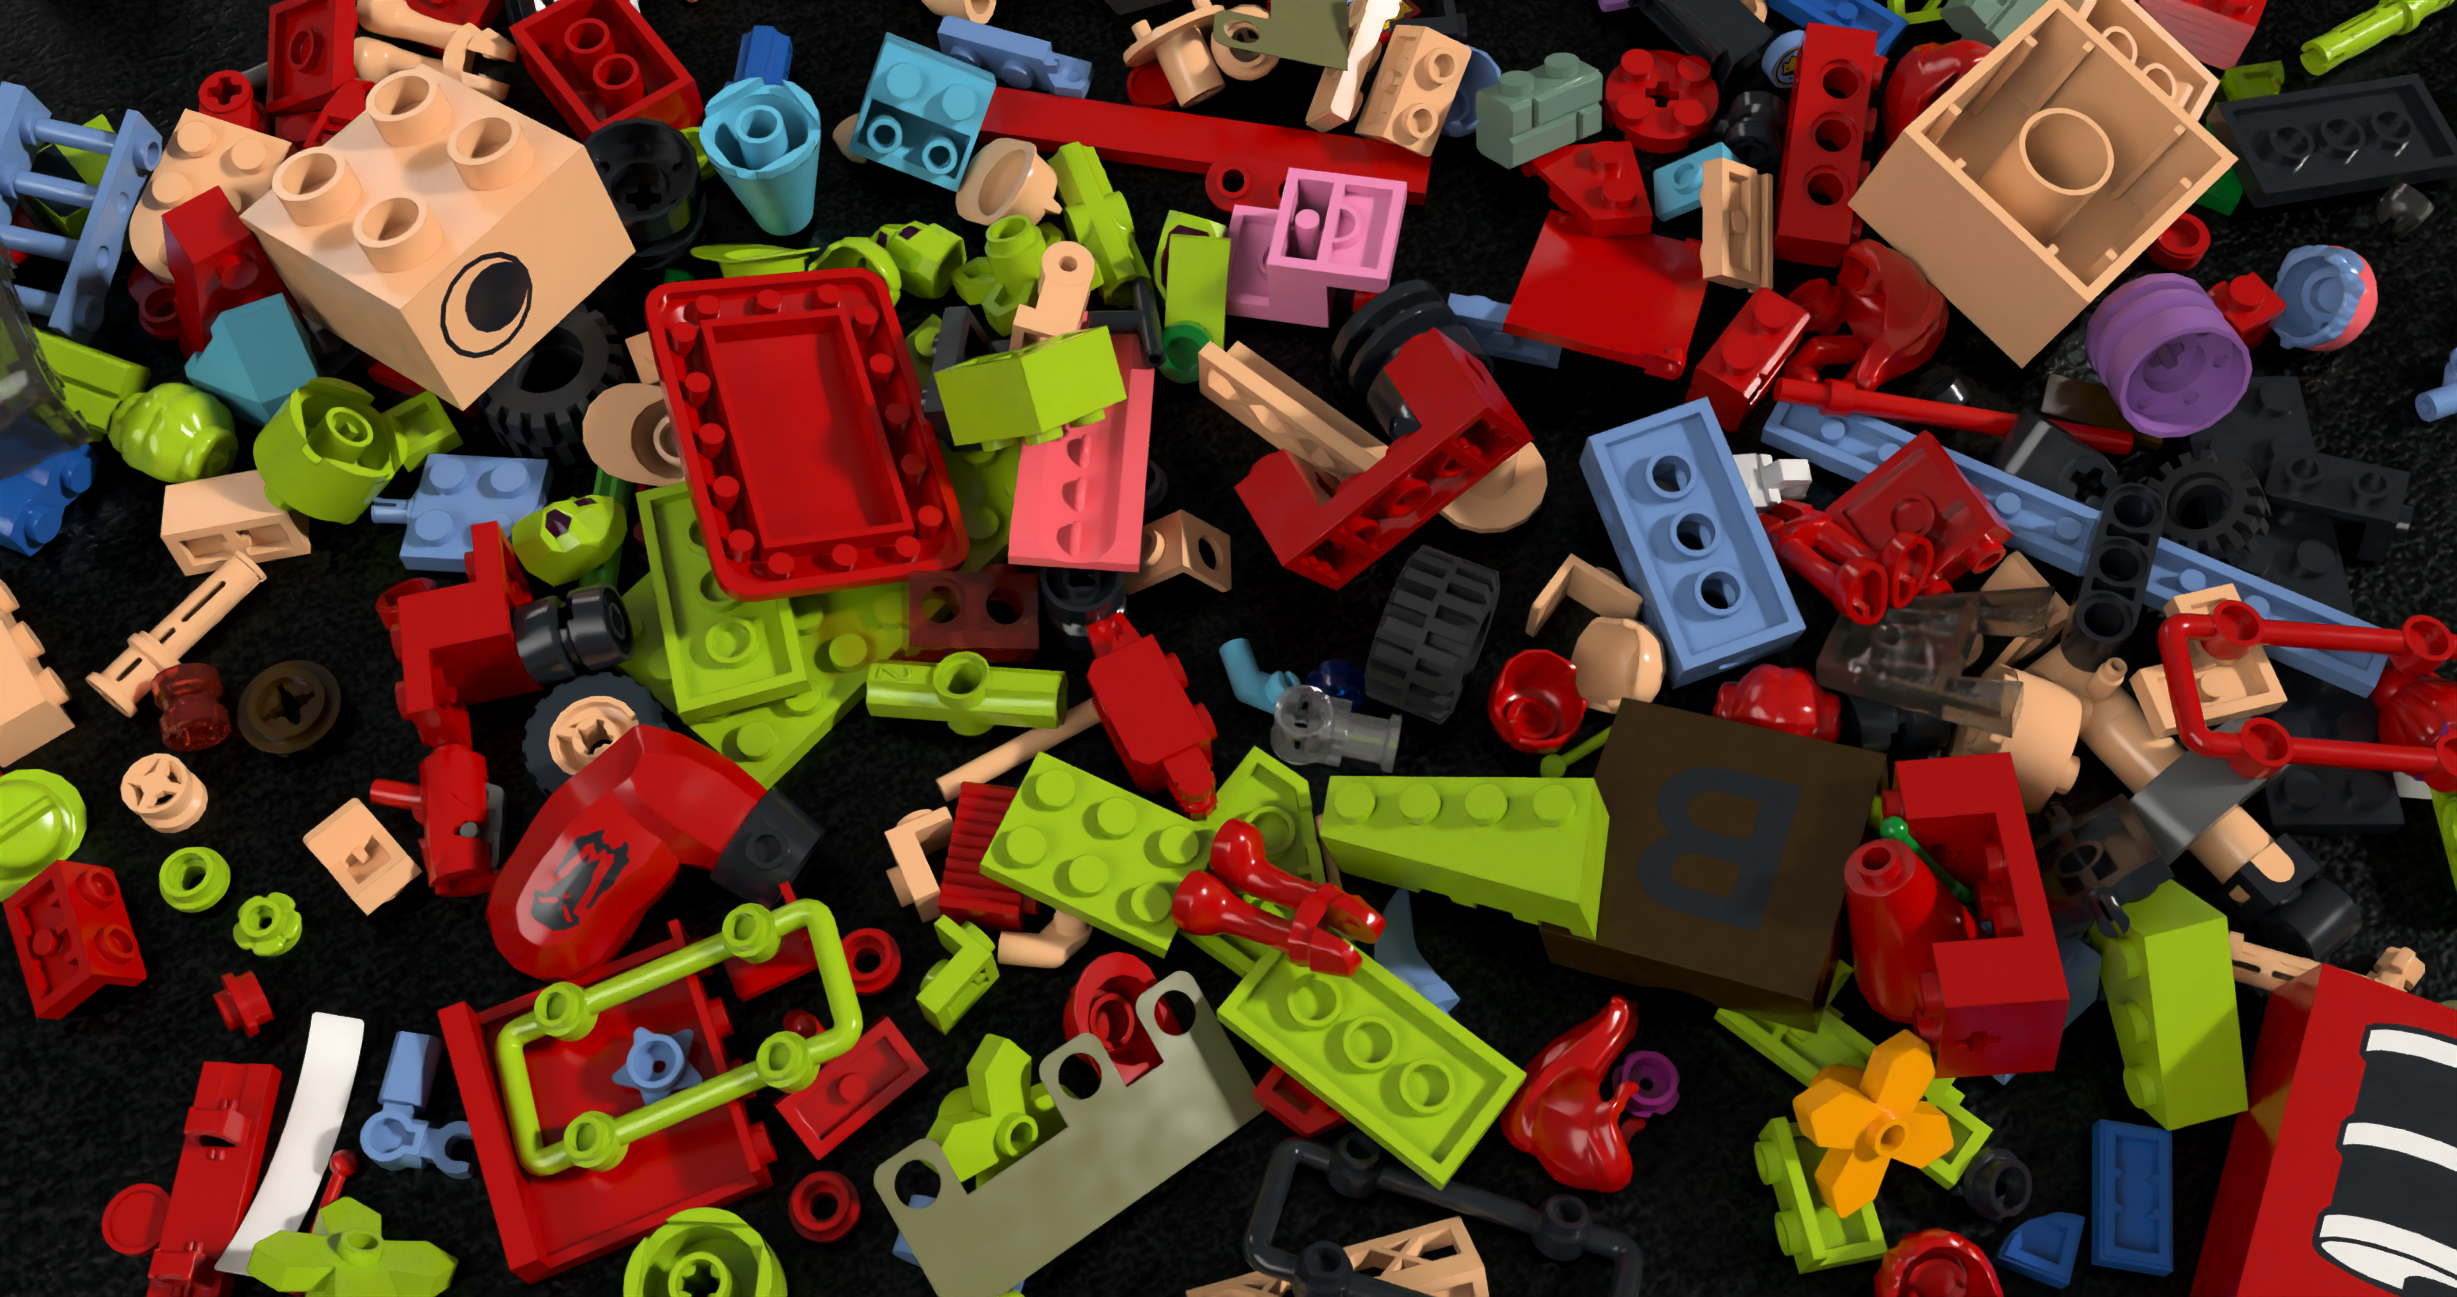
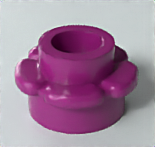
[1612,1050,1680,1118]

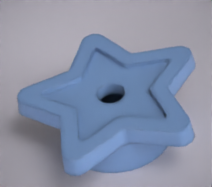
[612,1027,703,1105]

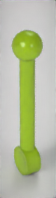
[1540,726,1612,778]

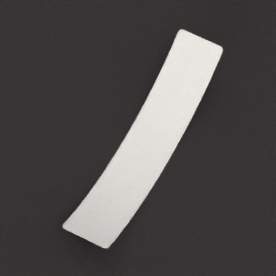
[214,1012,364,1277]

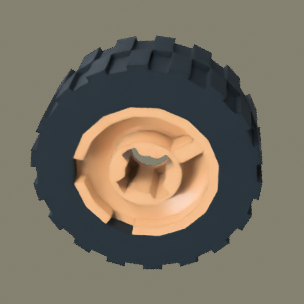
[522,672,674,800]

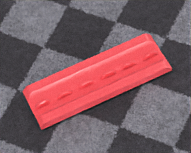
[1008,311,1159,572]

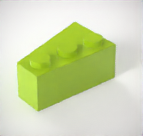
[2088,879,2249,1131]

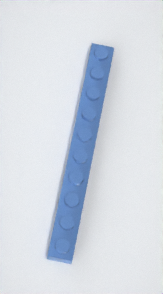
[1760,402,2388,699]

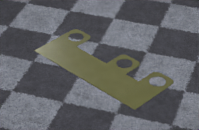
[1213,0,1348,71]
[874,971,1265,1297]

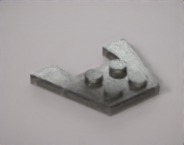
[1816,586,2055,738]

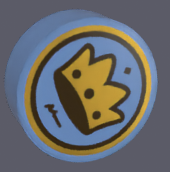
[1762,30,1804,88]

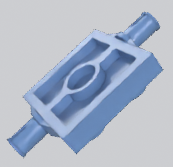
[371,453,555,574]

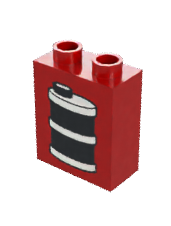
[2189,963,2457,1297]

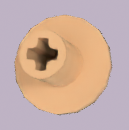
[1123,0,1226,108]
[1438,442,1548,533]

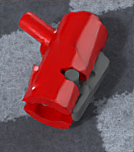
[370,744,507,897]

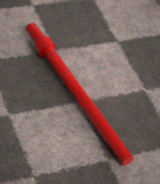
[1773,377,2133,456]

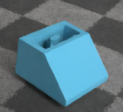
[848,32,996,192]

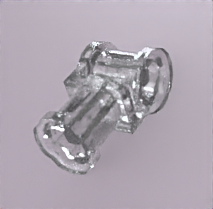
[1271,685,1402,773]

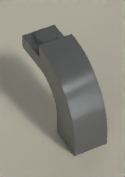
[2128,717,2292,866]

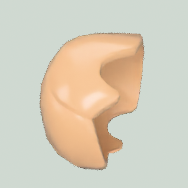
[1570,616,1667,714]

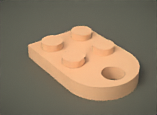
[129,109,299,284]

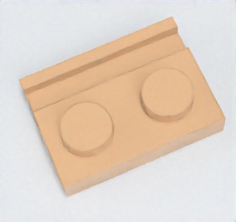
[1700,157,1773,294]

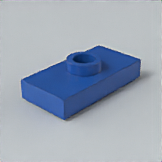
[2091,1119,2173,1276]

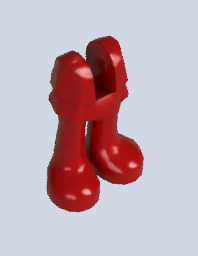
[1758,499,1934,626]
[1172,817,1386,978]

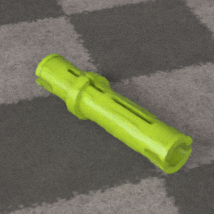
[2300,0,2455,76]

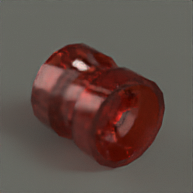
[151,663,231,751]

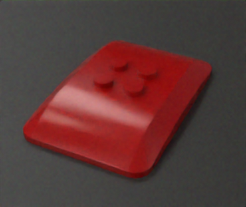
[645,267,970,602]

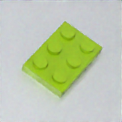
[979,751,1217,959]

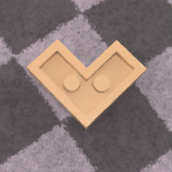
[2129,583,2288,739]

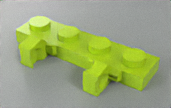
[1714,959,1993,1190]

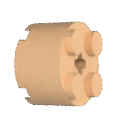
[1948,663,2093,814]

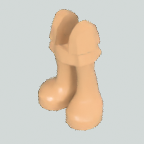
[354,0,517,101]

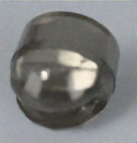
[2377,182,2434,233]

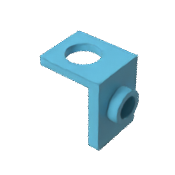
[1653,142,1745,222]

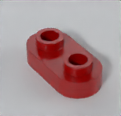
[1205,154,1308,215]

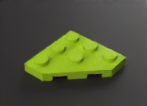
[1177,746,1333,978]

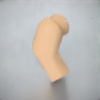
[998,909,1093,968]

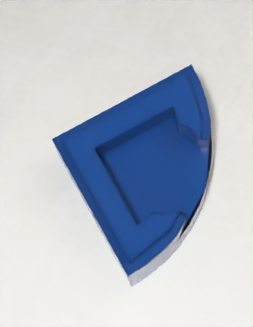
[1991,1212,2085,1289]

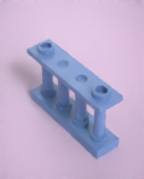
[0,81,163,346]

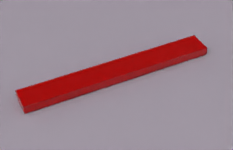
[978,86,1433,206]

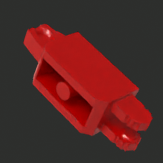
[1087,612,1218,821]

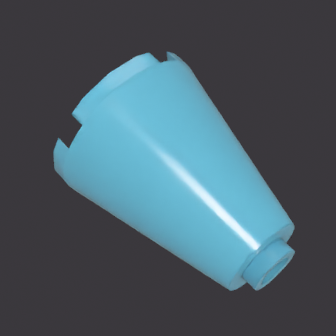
[699,77,821,236]

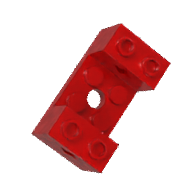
[1234,327,1534,591]
[1878,752,2070,1079]

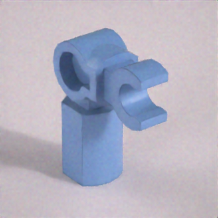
[360,1031,475,1179]

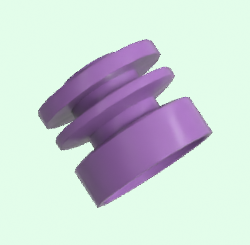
[2084,273,2252,438]

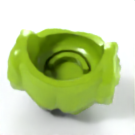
[108,382,240,483]

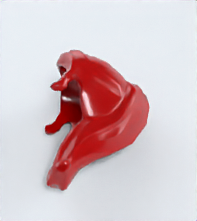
[1876,39,1994,164]
[1819,239,1949,392]
[1500,994,1646,1193]

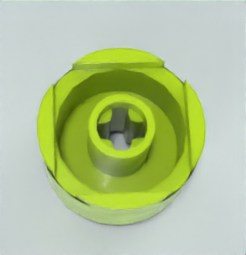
[253,377,408,524]
[623,1207,788,1297]

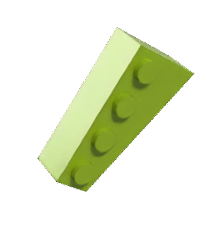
[1319,776,1610,941]

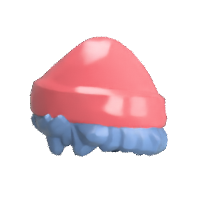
[2272,245,2378,352]

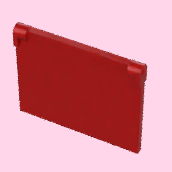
[1502,209,1709,380]

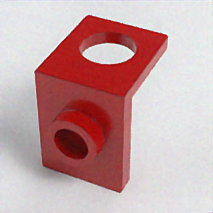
[723,881,819,1002]

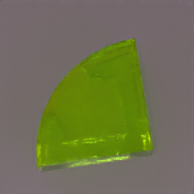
[2220,60,2284,101]

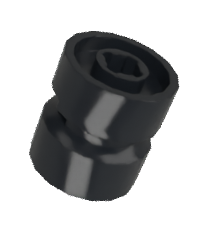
[1040,566,1128,652]
[513,581,635,685]
[1830,666,1951,760]

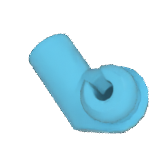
[1219,638,1302,715]

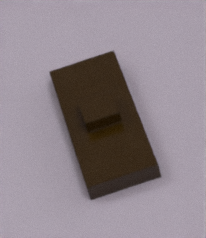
[2038,373,2163,450]

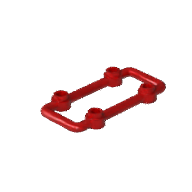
[2157,600,2457,793]

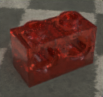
[902,562,1039,663]

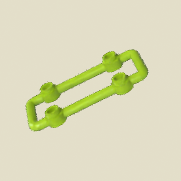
[494,898,863,1177]

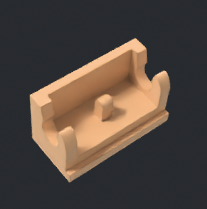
[160,469,311,576]

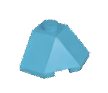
[185,292,321,428]

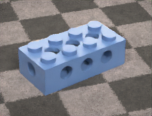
[1579,397,1806,689]

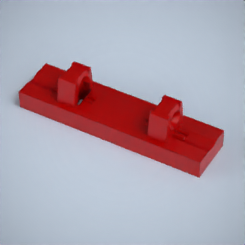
[146,1061,282,1297]

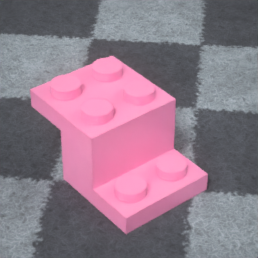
[1226,167,1407,328]

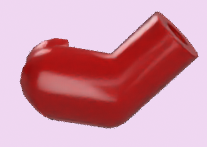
[1782,334,1864,383]

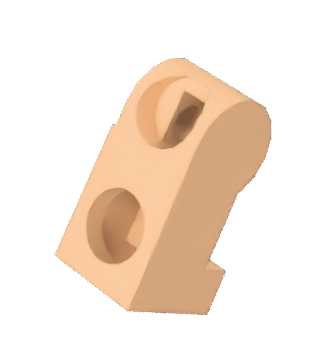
[1009,241,1095,351]

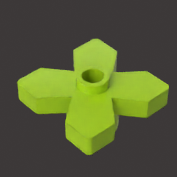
[950,215,1104,336]
[920,1034,1081,1189]
[246,1197,459,1297]

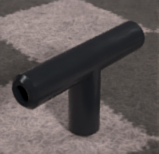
[1087,276,1167,368]

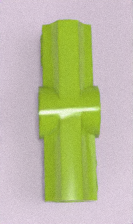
[1047,141,1152,309]
[866,651,1069,736]

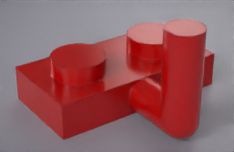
[772,1009,929,1161]

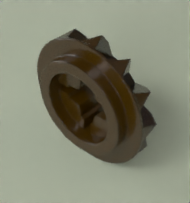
[237,660,346,760]

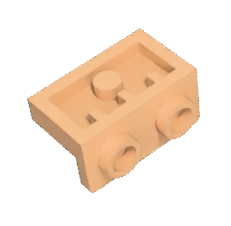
[1354,25,1472,157]

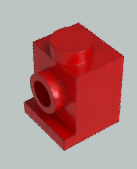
[2206,272,2287,352]

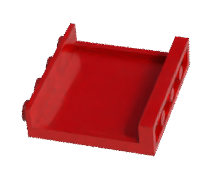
[437,919,778,1285]

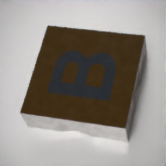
[1539,697,1889,1034]

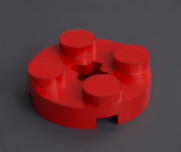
[1603,49,1719,154]

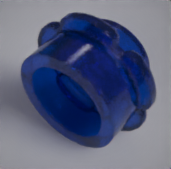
[1304,659,1365,717]

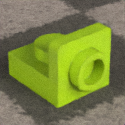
[916,914,1000,1036]

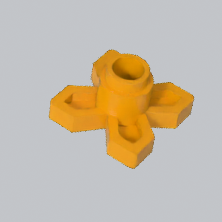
[1793,1029,1954,1218]

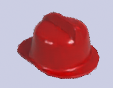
[1063,952,1184,1087]

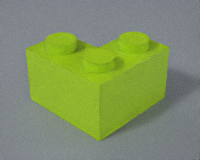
[934,325,1127,452]

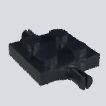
[2033,793,2175,942]

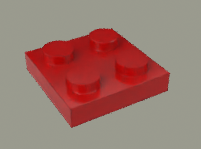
[266,0,358,117]

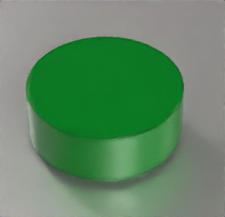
[1158,320,1215,384]

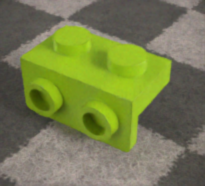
[1754,1116,1888,1274]

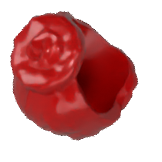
[1712,664,1842,743]

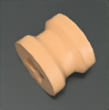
[120,753,208,833]

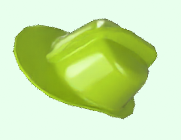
[690,243,819,278]
[0,769,87,902]

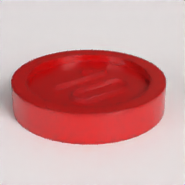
[1127,61,1178,110]
[102,1183,171,1257]

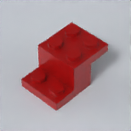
[390,520,544,751]

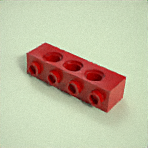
[1773,22,1884,268]

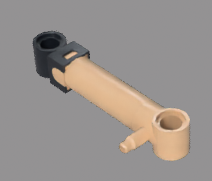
[2023,643,2362,963]

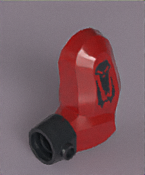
[485,724,826,984]

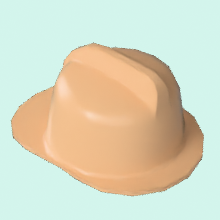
[955,138,1062,226]
[582,383,685,487]

